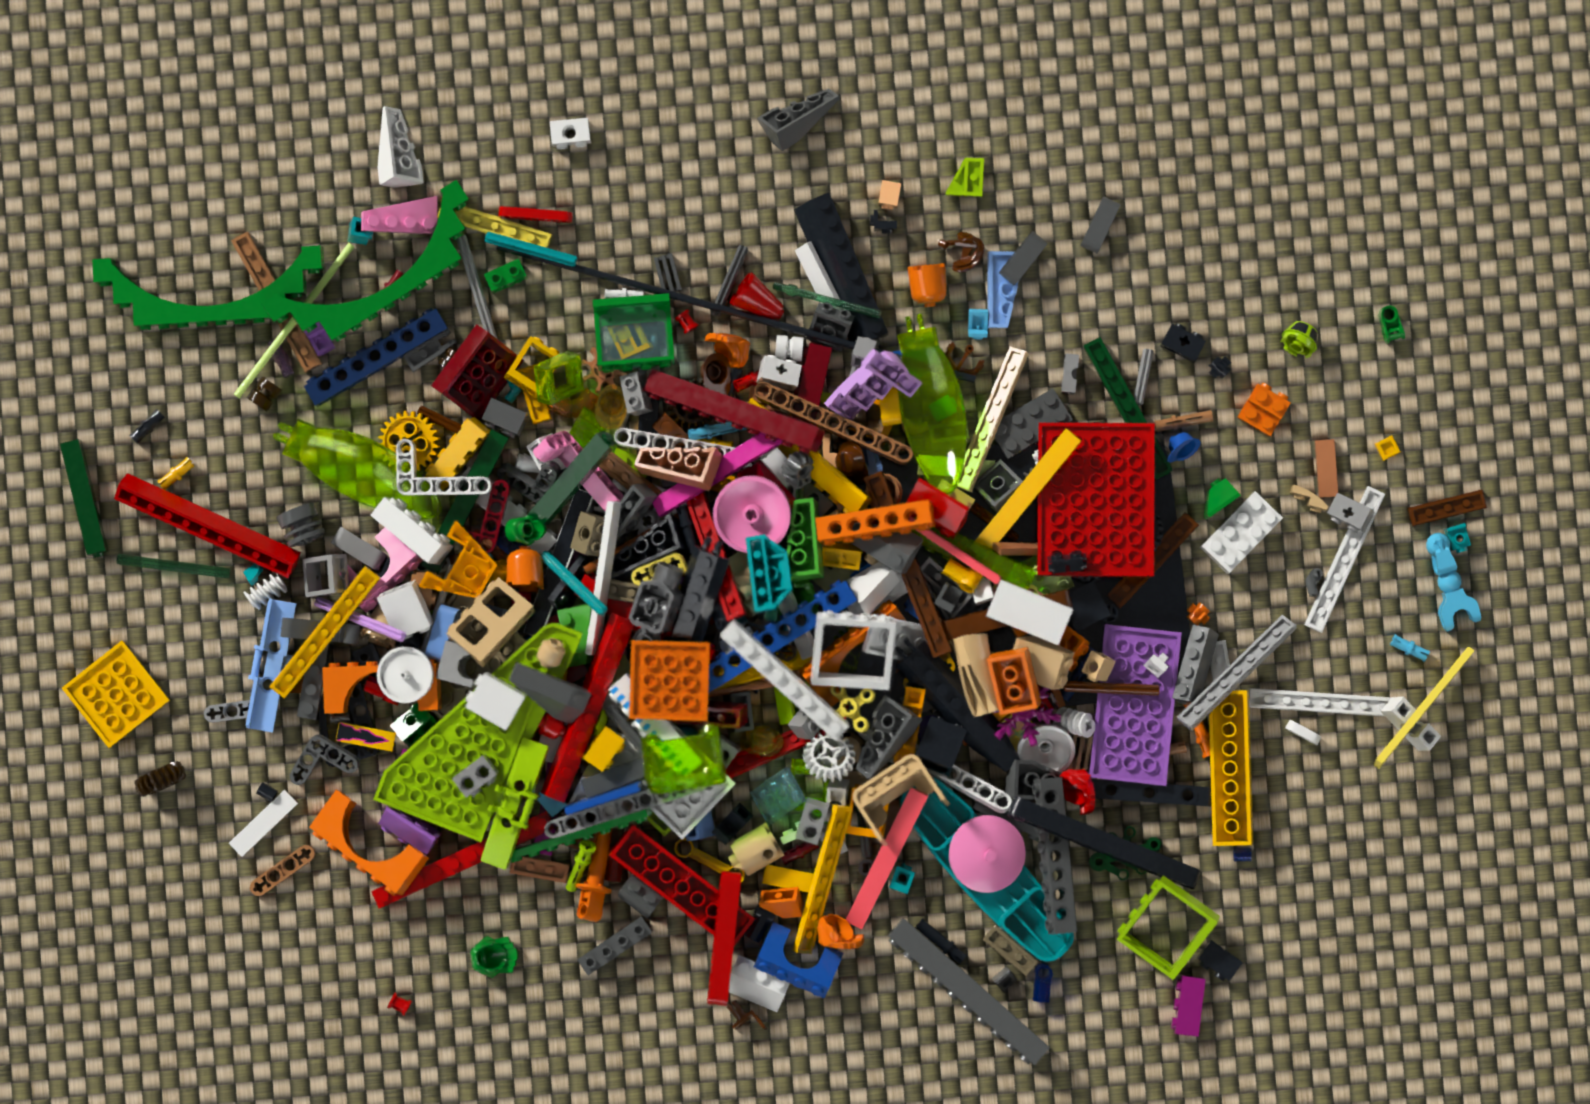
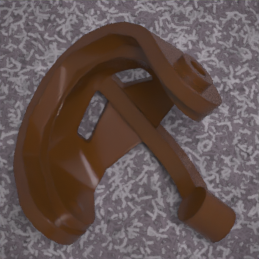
[938,232,984,272]
[944,341,985,382]

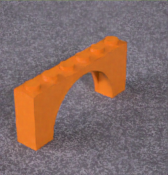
[798,599,907,707]
[322,659,442,714]
[309,790,429,896]

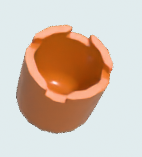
[907,263,947,308]
[506,546,544,592]

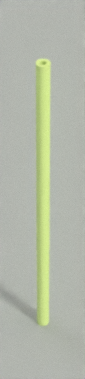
[234,243,355,399]

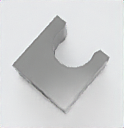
[436,641,477,688]

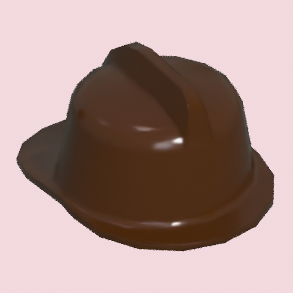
[700,353,731,395]
[835,441,869,484]

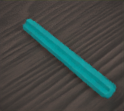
[485,232,577,267]
[541,551,608,616]

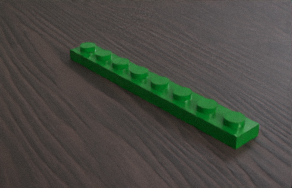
[511,807,652,863]

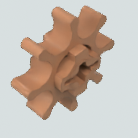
[580,346,627,393]

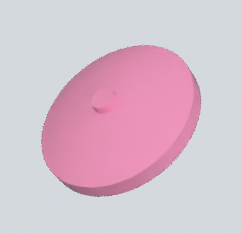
[713,476,791,553]
[949,815,1026,893]

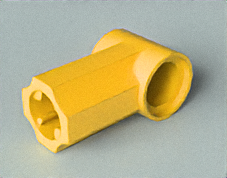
[941,558,983,594]

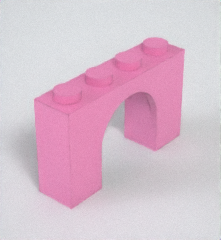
[339,528,423,613]

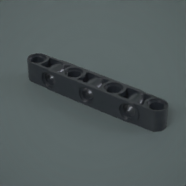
[1091,779,1212,807]

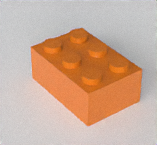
[987,647,1041,715]

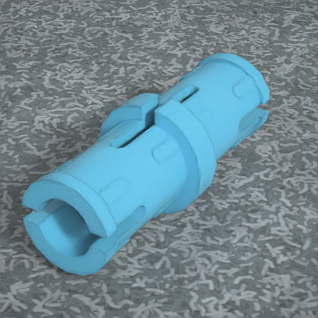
[1390,634,1430,662]

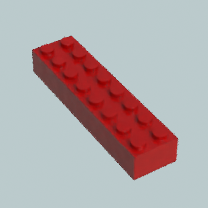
[608,823,755,946]

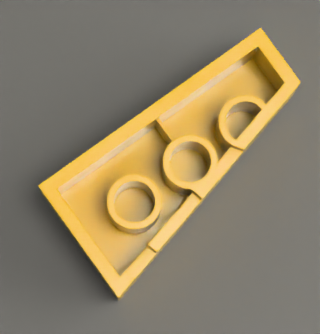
[424,417,491,491]

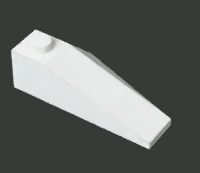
[378,106,424,188]

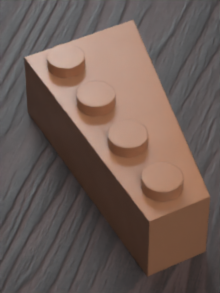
[634,447,723,491]

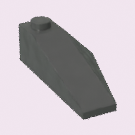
[509,662,591,724]
[856,695,923,780]

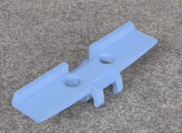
[246,599,296,733]

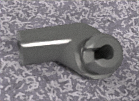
[1305,568,1323,597]

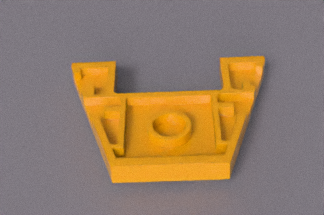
[418,520,497,598]

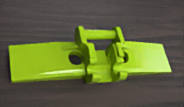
[480,737,549,870]

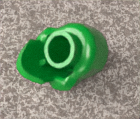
[505,515,546,546]

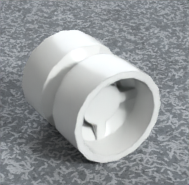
[775,335,804,362]

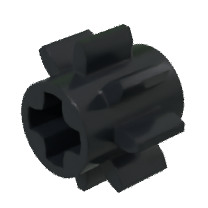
[1208,356,1232,379]

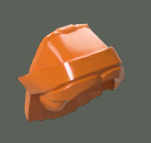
[705,333,750,368]
[817,913,864,949]

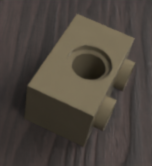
[570,511,605,557]

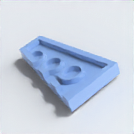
[987,251,1018,328]

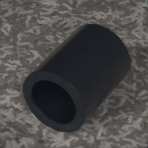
[256,782,278,802]

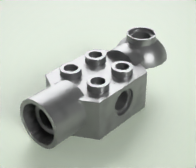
[628,562,684,641]

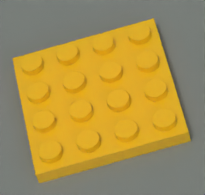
[62,640,170,748]

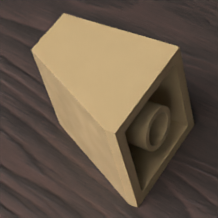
[1013,635,1074,690]

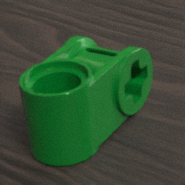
[1378,305,1405,344]

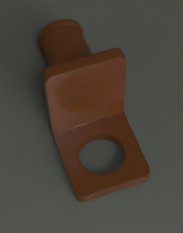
[726,1000,767,1030]

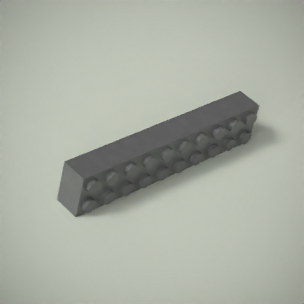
[888,918,1050,1065]

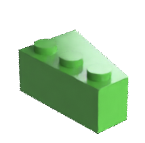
[557,604,594,667]

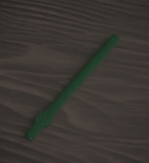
[773,282,881,318]

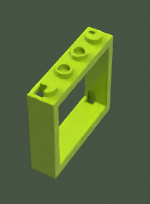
[1117,875,1220,980]

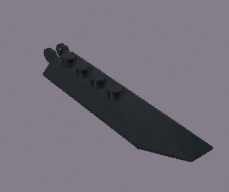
[663,536,730,643]
[894,638,1020,772]

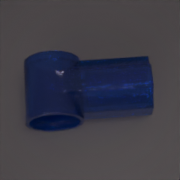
[1032,963,1053,1003]

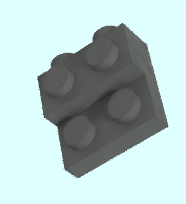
[806,303,855,352]

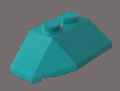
[745,535,792,613]

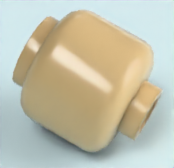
[537,638,565,668]

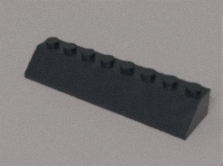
[794,192,888,342]

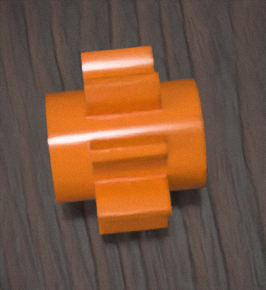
[1187,602,1210,626]

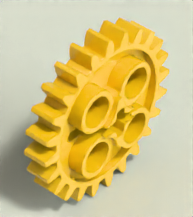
[378,411,440,472]

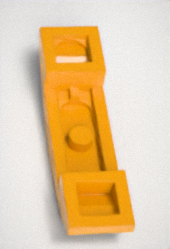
[893,686,925,763]

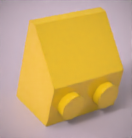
[582,726,625,772]

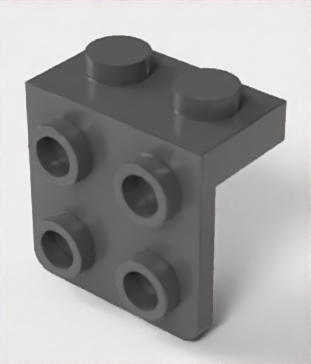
[618,874,663,917]

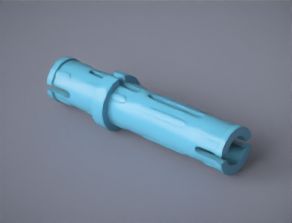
[688,422,746,440]

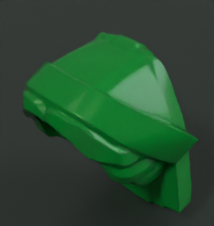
[470,936,519,978]

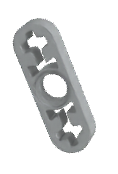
[204,700,250,723]

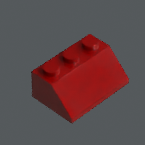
[906,478,969,539]

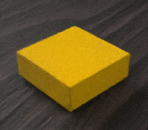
[1374,435,1401,461]

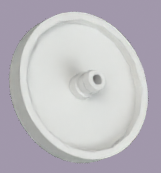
[377,647,434,703]

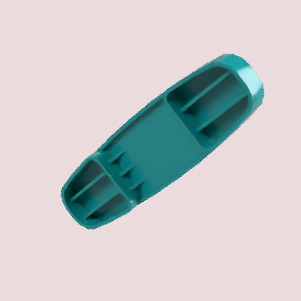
[899,777,1074,962]

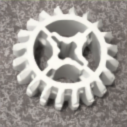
[803,732,856,783]

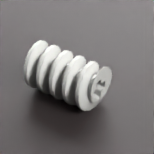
[243,573,288,610]
[1053,707,1095,738]

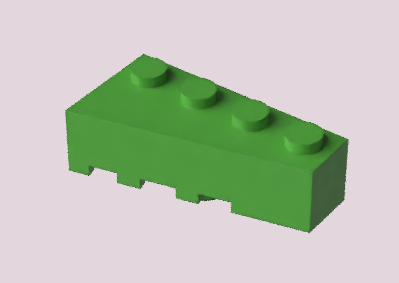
[787,498,824,582]

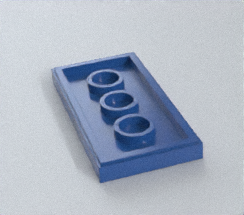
[564,781,643,815]

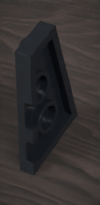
[548,554,590,615]

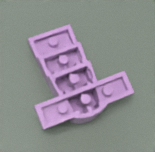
[824,349,922,421]

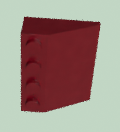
[431,324,524,420]

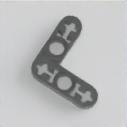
[497,461,561,503]
[290,734,360,785]

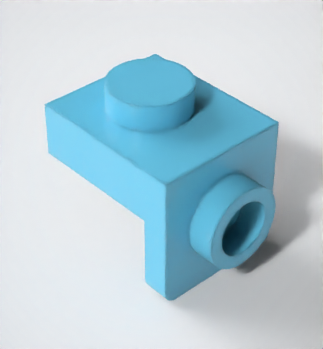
[968,309,988,340]

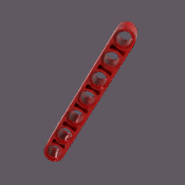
[707,871,741,1006]

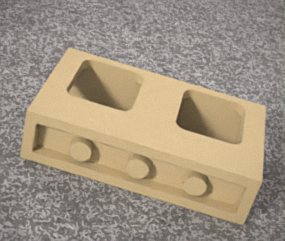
[447,577,535,668]

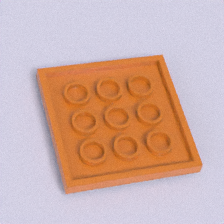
[629,640,710,721]

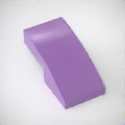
[305,323,336,357]

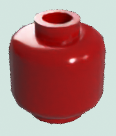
[537,712,566,740]

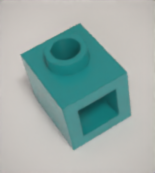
[347,217,373,245]

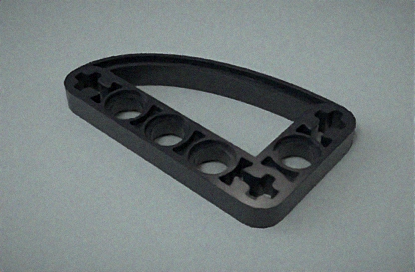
[319,665,380,767]

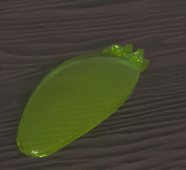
[897,314,967,495]
[273,419,442,520]

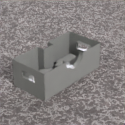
[1061,353,1079,395]

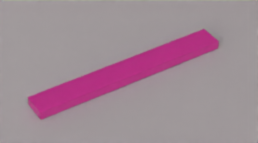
[653,433,782,517]

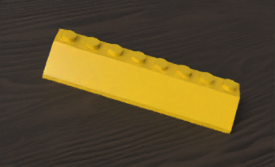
[748,397,872,513]
[1209,690,1253,846]

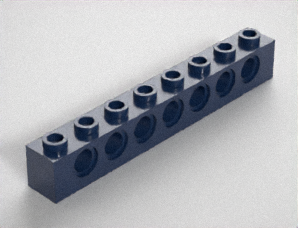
[304,308,448,407]

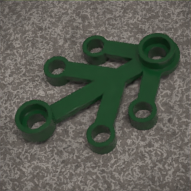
[1089,826,1162,881]

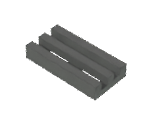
[654,253,682,292]

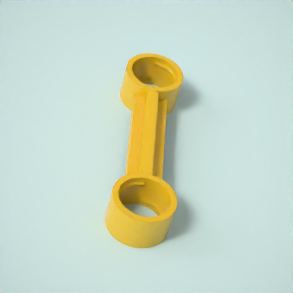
[674,838,745,882]

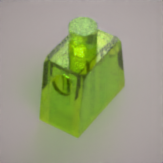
[569,406,608,448]

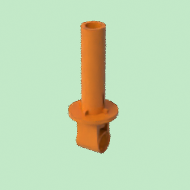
[576,828,613,922]

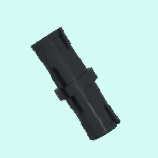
[129,409,165,444]

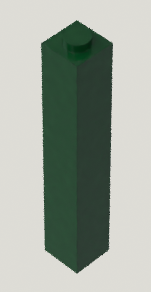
[528,431,617,526]
[60,439,109,559]

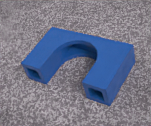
[754,922,844,998]

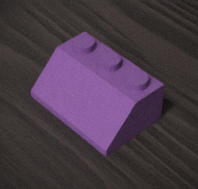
[378,806,442,854]

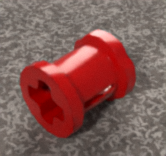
[674,309,699,335]
[387,992,412,1016]

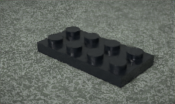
[846,651,899,732]

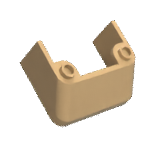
[853,754,950,846]

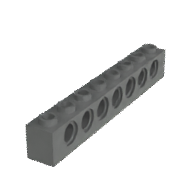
[1032,777,1077,934]

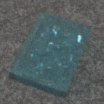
[749,767,807,826]

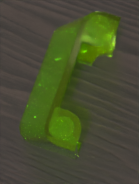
[641,725,727,794]

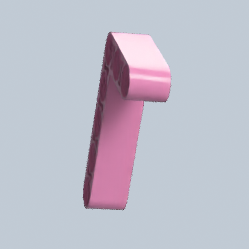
[533,431,624,511]

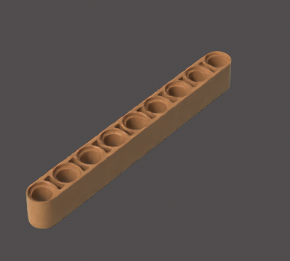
[755,382,913,465]

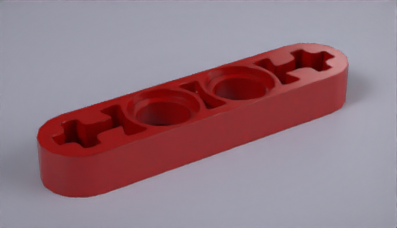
[498,206,573,223]

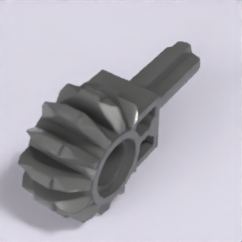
[782,451,814,500]

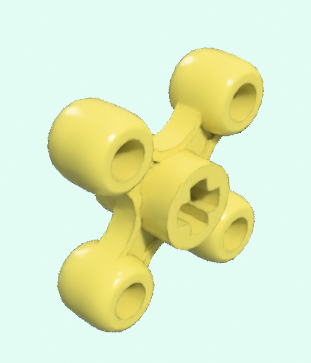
[830,686,875,733]

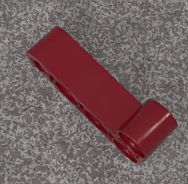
[460,480,511,554]

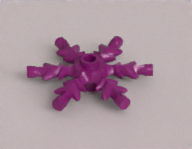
[993,685,1062,747]

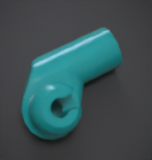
[505,380,522,403]

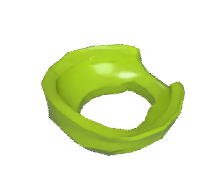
[591,709,607,736]

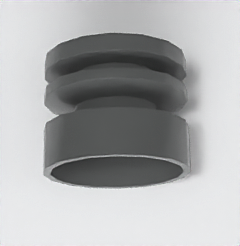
[276,502,326,548]

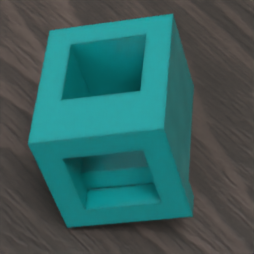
[1444,523,1471,553]
[889,864,915,894]

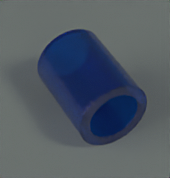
[1233,848,1252,862]

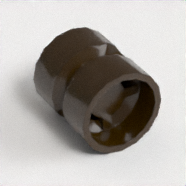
[247,376,282,412]

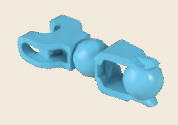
[1426,533,1481,632]

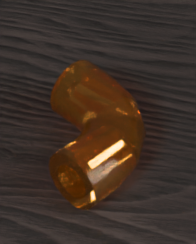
[548,388,601,418]

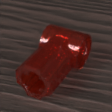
[604,843,623,882]

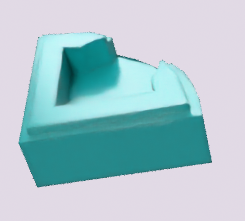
[243,564,263,586]

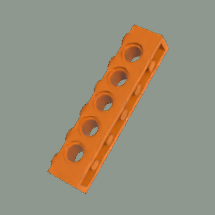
[815,500,935,546]

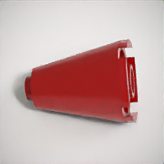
[730,272,784,320]

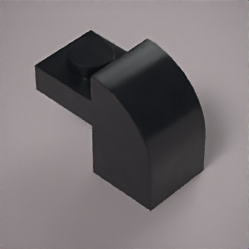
[712,803,754,845]

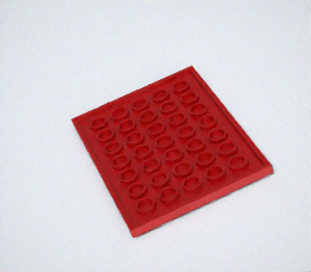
[1037,423,1155,577]

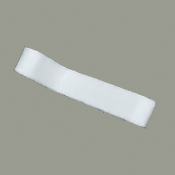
[396,439,493,495]

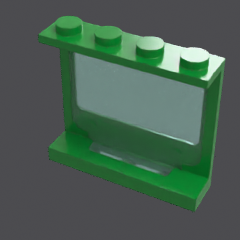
[592,293,675,373]

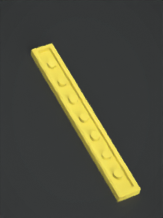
[1374,647,1474,769]

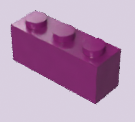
[1171,975,1206,1037]

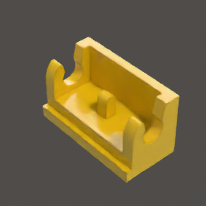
[822,543,863,570]

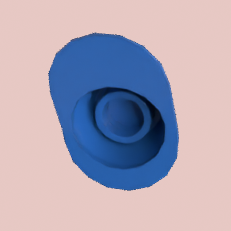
[1167,432,1201,462]

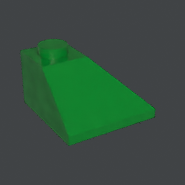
[1204,478,1241,520]

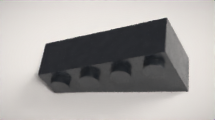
[611,514,689,582]

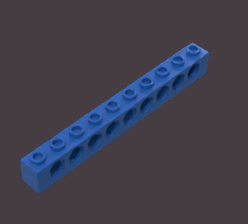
[708,580,857,693]

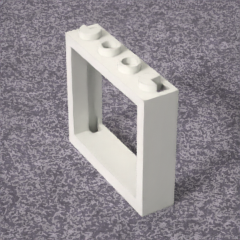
[810,610,896,690]

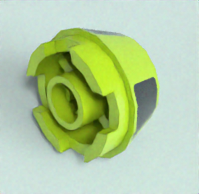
[1280,321,1318,358]

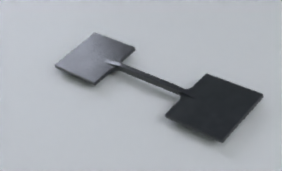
[988,581,1111,653]

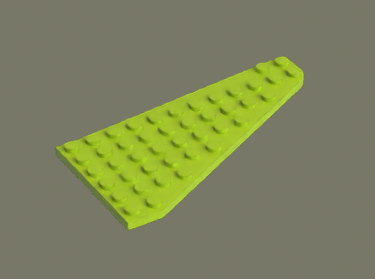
[373,623,583,842]

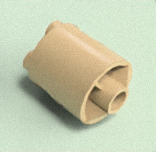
[728,822,784,876]

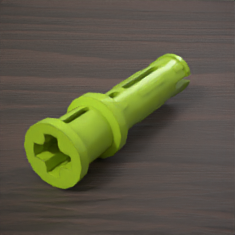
[565,840,596,892]

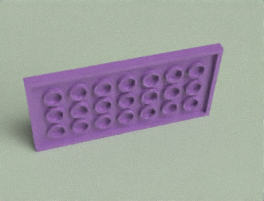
[1089,624,1182,786]

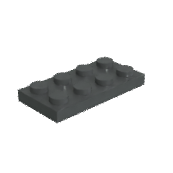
[994,388,1073,460]

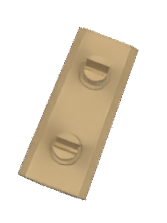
[953,634,999,717]

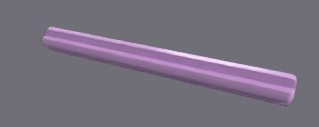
[314,597,406,642]

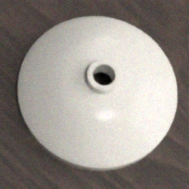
[1017,724,1075,773]

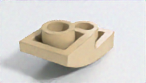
[1290,485,1328,513]

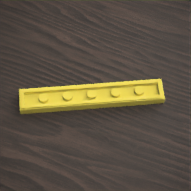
[437,207,552,248]

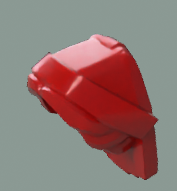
[1059,769,1095,815]

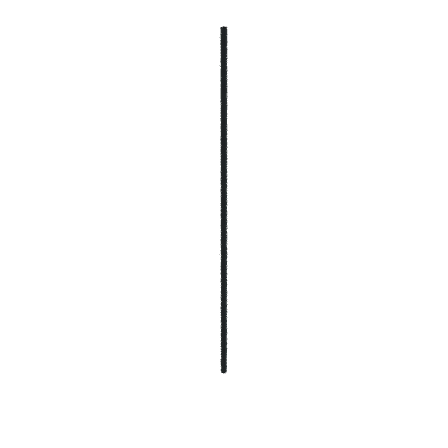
[496,246,976,383]

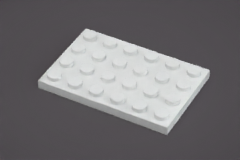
[609,720,736,839]

